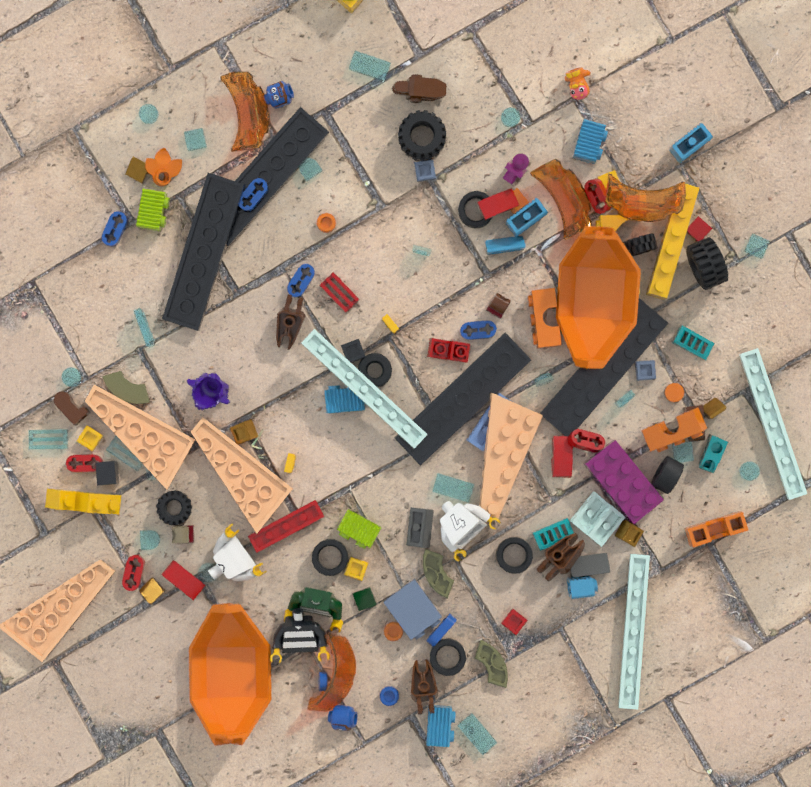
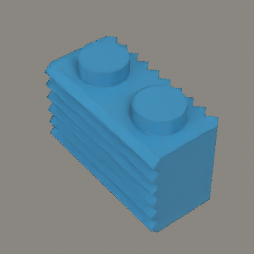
[573,119,608,164]
[669,123,713,163]
[506,198,548,237]
[324,385,365,414]
[567,575,598,599]
[426,705,456,747]

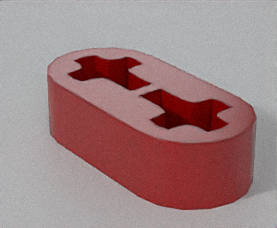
[584,178,612,214]
[568,429,605,453]
[66,454,103,472]
[122,555,145,591]

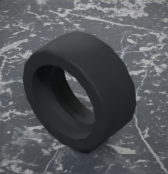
[458,191,493,228]
[496,537,533,574]
[312,539,348,576]
[430,638,466,676]

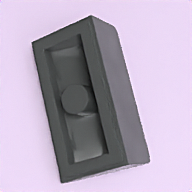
[406,507,434,548]
[570,553,610,577]

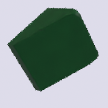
[352,587,377,611]

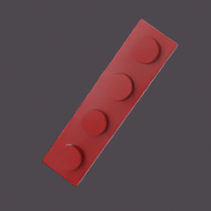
[248,500,325,553]

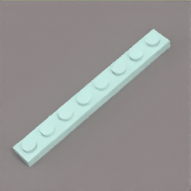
[301,329,428,449]
[739,348,807,500]
[618,554,650,710]

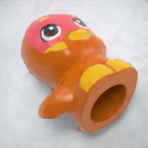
[564,67,591,100]

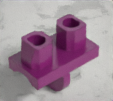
[503,153,529,185]

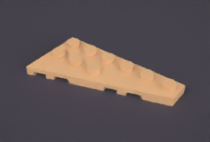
[85,385,195,490]
[479,392,543,518]
[191,417,293,534]
[0,559,116,662]

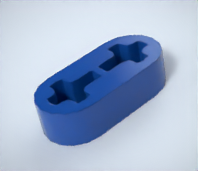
[239,178,268,211]
[102,211,128,247]
[287,264,315,298]
[460,320,497,340]
[426,613,457,647]

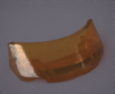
[220,71,269,152]
[530,159,592,240]
[605,174,686,222]
[307,632,356,712]

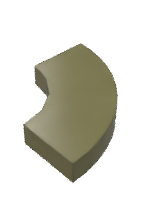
[102,371,150,404]
[423,549,454,599]
[475,640,508,688]

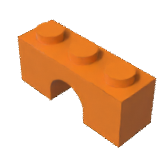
[528,288,562,349]
[641,407,707,452]
[684,511,749,547]

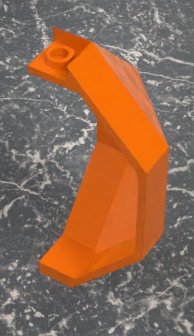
[556,226,641,369]
[189,603,272,746]

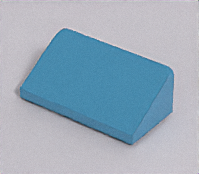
[485,236,526,255]

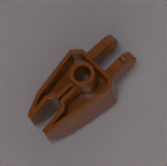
[392,74,447,103]
[276,294,306,350]
[537,533,585,582]
[411,659,438,715]

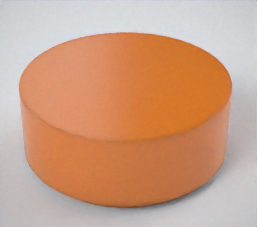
[317,213,336,233]
[664,383,684,402]
[384,621,403,641]

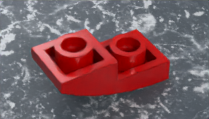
[477,188,520,220]
[427,338,470,363]
[551,436,573,478]
[161,560,206,601]

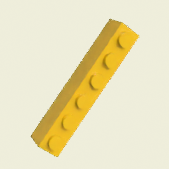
[646,182,699,300]

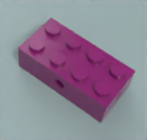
[584,440,664,524]

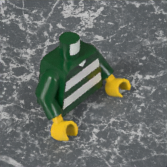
[284,587,343,633]

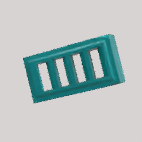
[672,325,715,360]
[532,518,574,551]

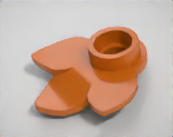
[145,148,182,186]

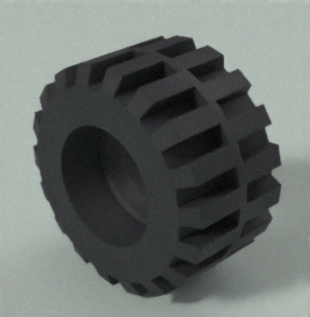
[398,110,446,161]
[686,237,728,290]

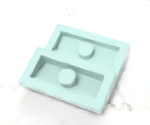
[570,491,625,547]

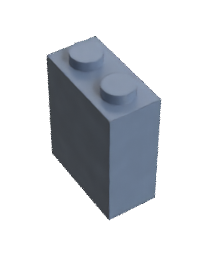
[383,578,442,640]

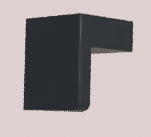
[341,339,366,363]
[95,461,119,486]

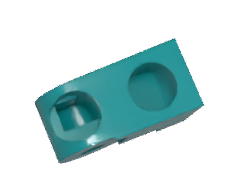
[698,434,728,473]

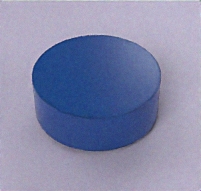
[318,672,327,691]
[380,686,399,706]

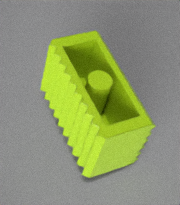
[136,189,170,232]
[337,509,382,549]

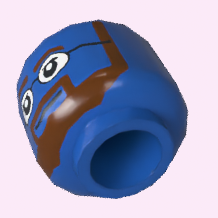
[264,81,294,109]
[328,705,358,731]

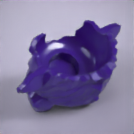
[187,373,230,410]

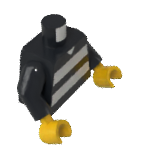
[270,608,330,663]

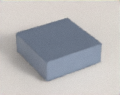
[414,159,436,182]
[635,360,656,381]

